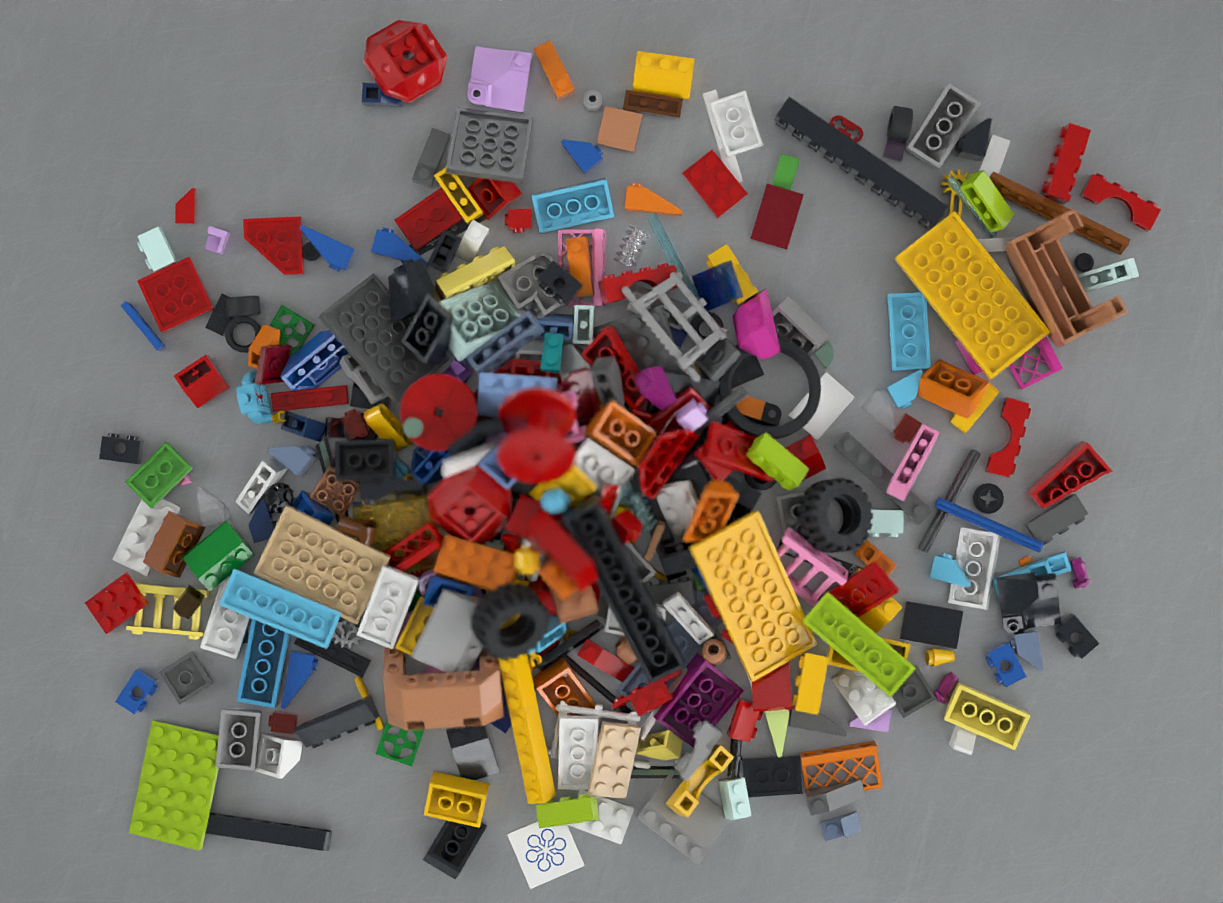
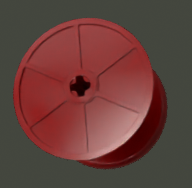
[400,374,477,451]
[497,388,576,484]

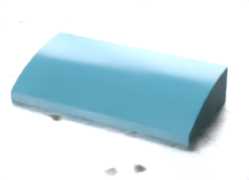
[531,178,615,233]

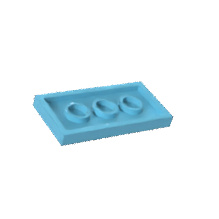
[887,292,931,371]

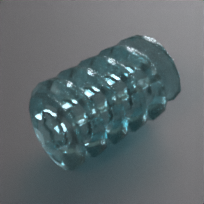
[623,490,657,533]

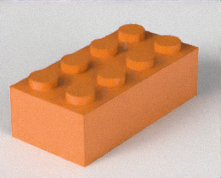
[434,535,518,591]

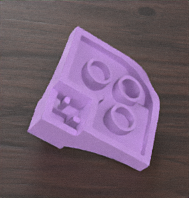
[467,46,532,113]

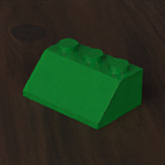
[182,520,254,591]

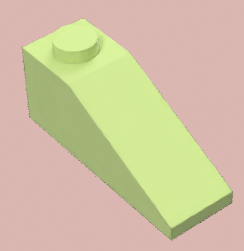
[764,710,789,757]

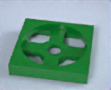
[269,305,315,355]
[376,719,424,767]

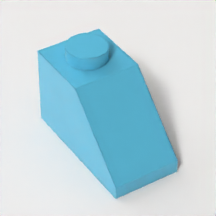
[886,369,923,410]
[930,553,971,588]

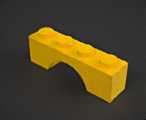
[665,744,734,817]

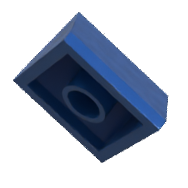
[423,575,474,607]

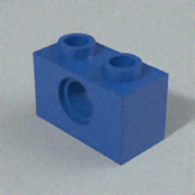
[985,642,1027,687]
[115,668,158,714]

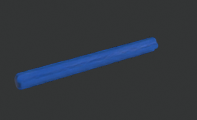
[935,497,1044,552]

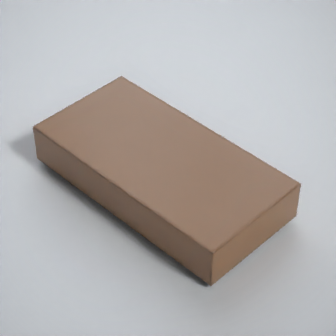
[644,520,665,562]

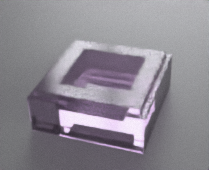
[883,139,906,162]

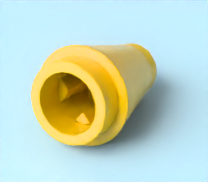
[925,648,955,667]

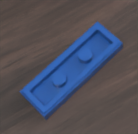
[120,301,165,351]

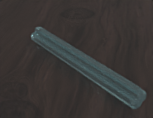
[647,213,698,298]

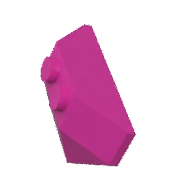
[732,289,780,360]

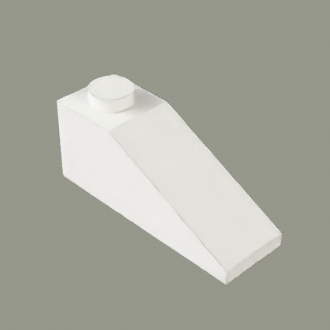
[236,456,288,514]

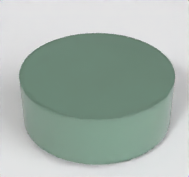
[403,418,423,437]

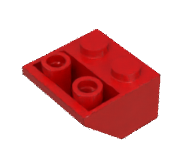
[174,355,230,408]

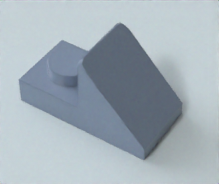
[820,811,862,841]

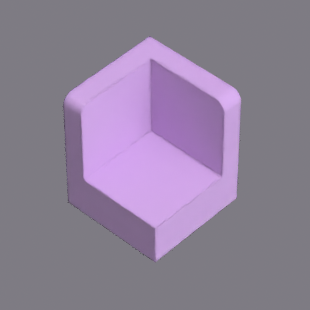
[205,226,230,255]

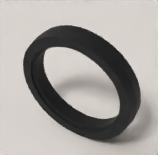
[719,338,821,439]

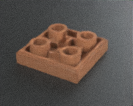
[596,106,643,153]
[309,464,359,516]

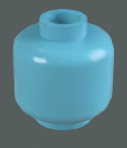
[541,488,571,516]

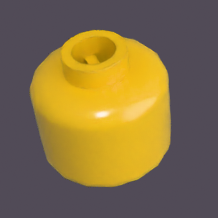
[515,546,540,574]

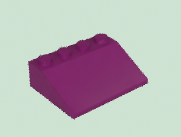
[649,653,744,748]

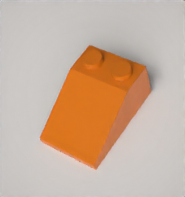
[532,657,596,716]

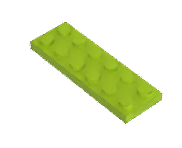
[802,592,916,697]

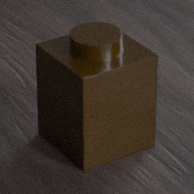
[173,585,205,620]

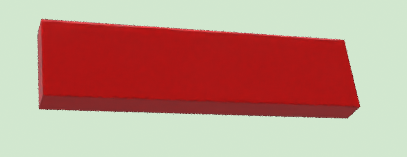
[271,385,349,412]

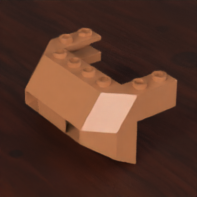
[1006,209,1128,347]
[383,647,505,730]

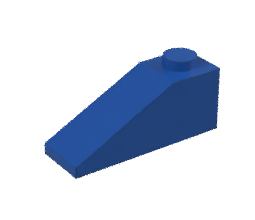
[299,225,354,272]
[371,227,428,268]
[281,650,318,709]

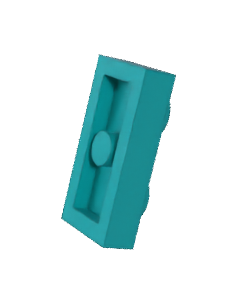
[541,332,564,373]

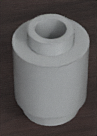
[583,90,602,111]

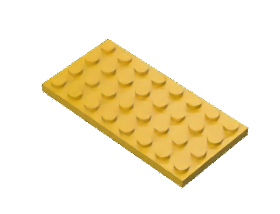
[894,211,1050,380]
[689,511,818,682]

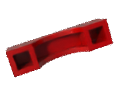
[1079,173,1161,232]
[598,263,678,304]
[985,397,1031,478]

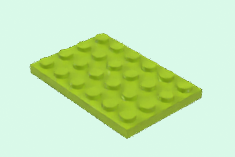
[129,720,219,851]

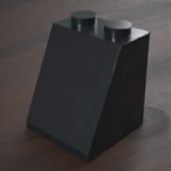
[388,259,441,324]
[723,475,762,521]

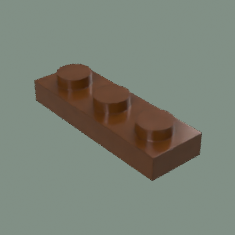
[623,90,683,119]

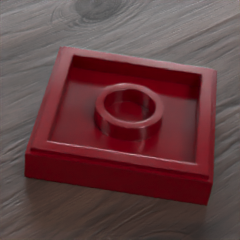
[255,344,292,385]

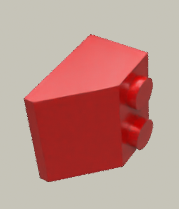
[467,178,522,220]
[784,434,827,481]
[727,697,763,742]

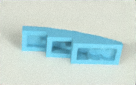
[992,551,1072,597]

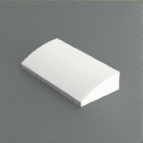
[948,527,1001,610]

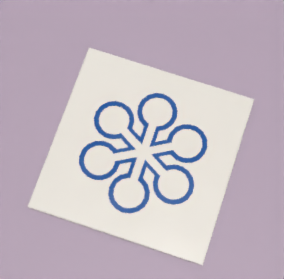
[507,821,585,889]

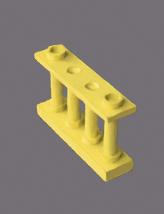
[126,583,209,639]

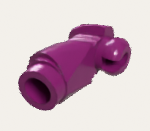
[1070,557,1091,589]
[934,672,959,704]

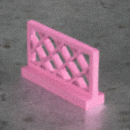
[558,229,606,307]

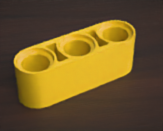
[950,379,1000,434]
[364,403,413,452]

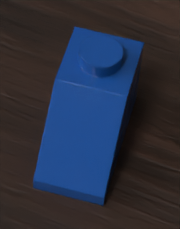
[561,139,603,174]

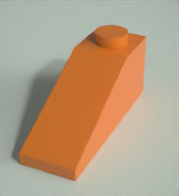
[533,40,575,101]
[625,183,682,216]
[566,237,594,298]

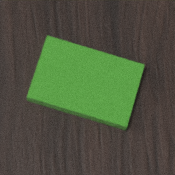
[125,442,193,509]

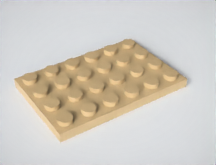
[253,505,391,625]

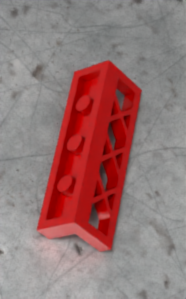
[384,521,444,572]

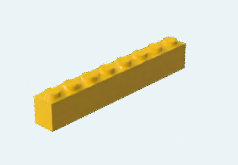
[498,654,556,804]

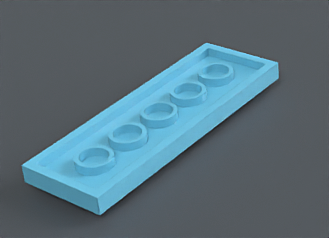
[219,569,342,649]

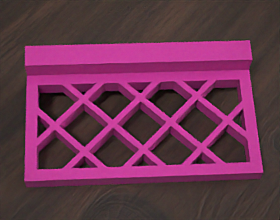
[1009,301,1063,390]

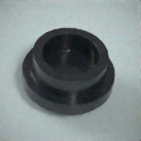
[1074,253,1094,272]

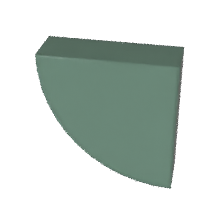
[814,342,833,368]

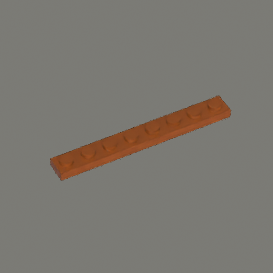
[989,171,1130,255]

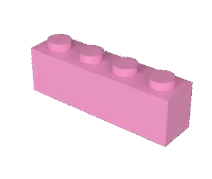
[886,424,940,501]

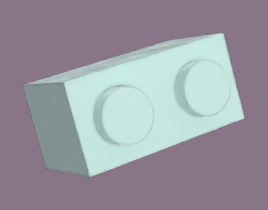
[137,227,177,272]
[573,305,594,345]
[868,510,904,537]
[718,777,752,820]

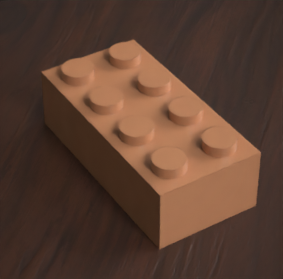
[542,536,598,624]

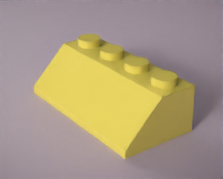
[436,246,515,300]
[944,681,1031,750]

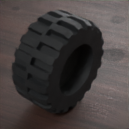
[797,478,873,553]
[471,583,549,660]

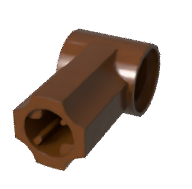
[337,515,378,545]

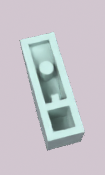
[1077,258,1139,292]

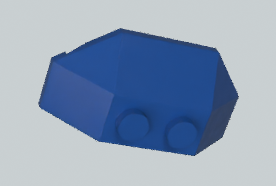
[280,330,349,391]
[410,445,452,487]

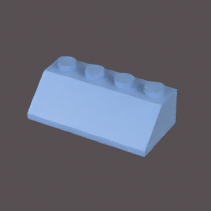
[477,373,557,417]

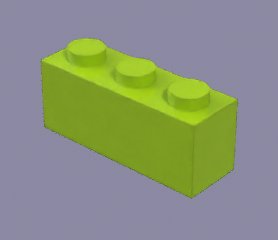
[959,170,1014,233]
[746,433,809,491]
[536,794,599,828]

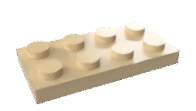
[588,722,641,799]

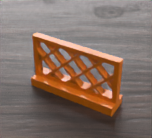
[799,741,883,791]

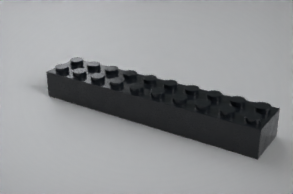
[774,96,949,229]
[563,495,685,683]

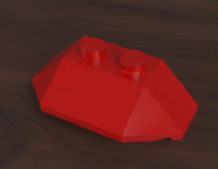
[638,429,699,500]

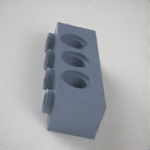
[467,311,545,374]

